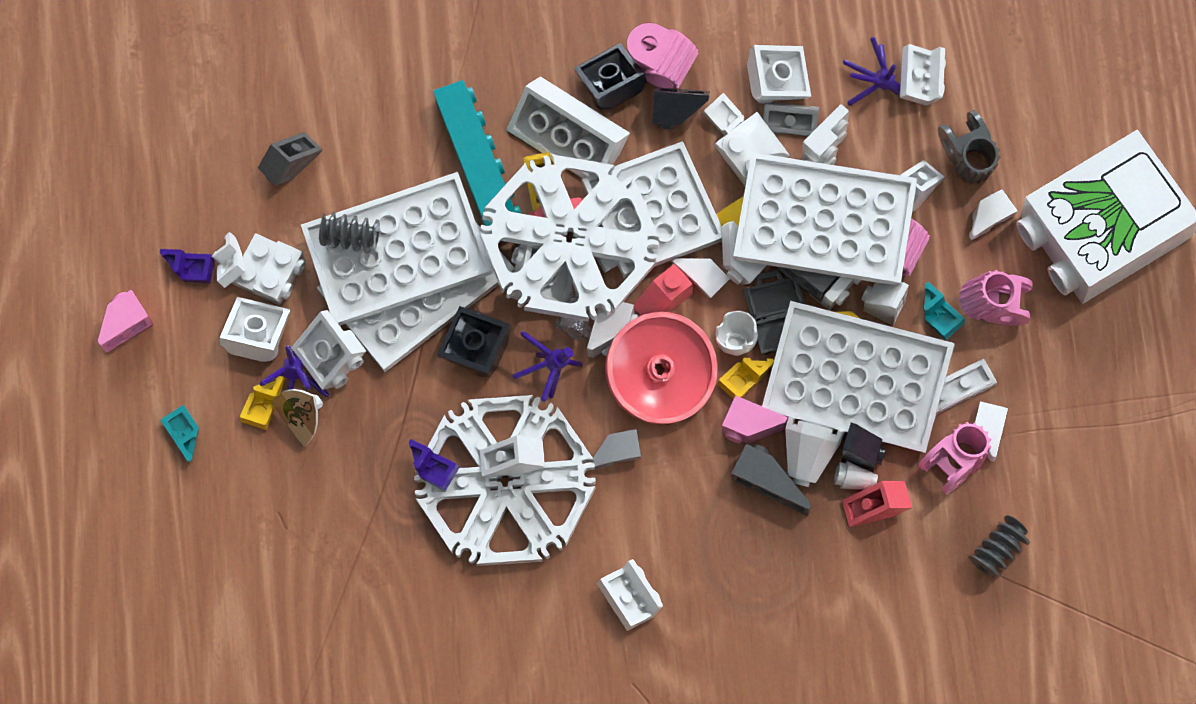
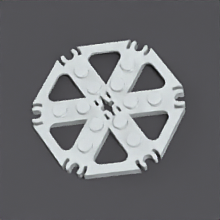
[480,154,659,321]
[414,395,596,566]

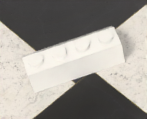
[506,77,630,178]

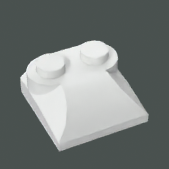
[747,45,811,104]
[713,112,790,187]
[220,297,290,362]

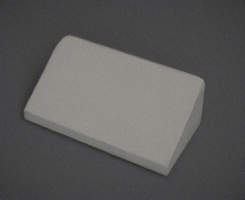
[763,102,819,136]

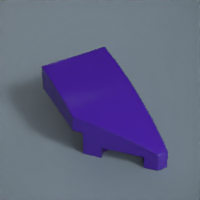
[160,249,215,284]
[409,439,460,491]

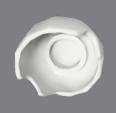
[715,310,758,356]

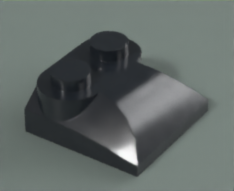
[574,43,647,110]
[437,306,512,377]

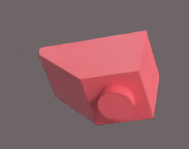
[634,264,693,316]
[842,481,912,527]

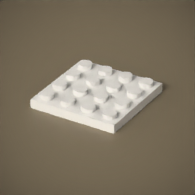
[581,141,722,278]

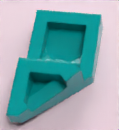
[924,282,965,341]
[160,404,199,463]

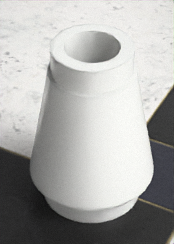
[834,461,878,490]

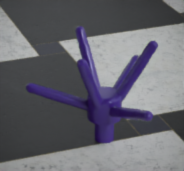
[843,37,901,106]
[513,331,583,402]
[258,346,329,397]

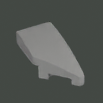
[591,429,641,469]

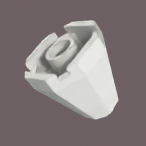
[786,417,844,487]

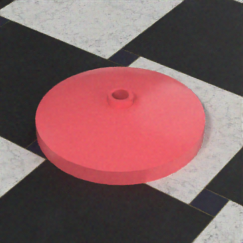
[605,312,717,424]

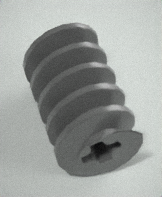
[319,212,380,253]
[968,515,1030,578]

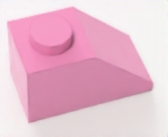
[98,290,153,353]
[722,396,788,444]

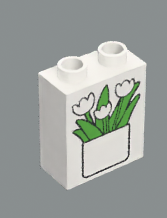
[1016,130,1196,304]

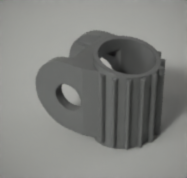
[938,110,1001,184]

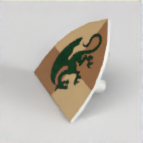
[271,389,323,447]

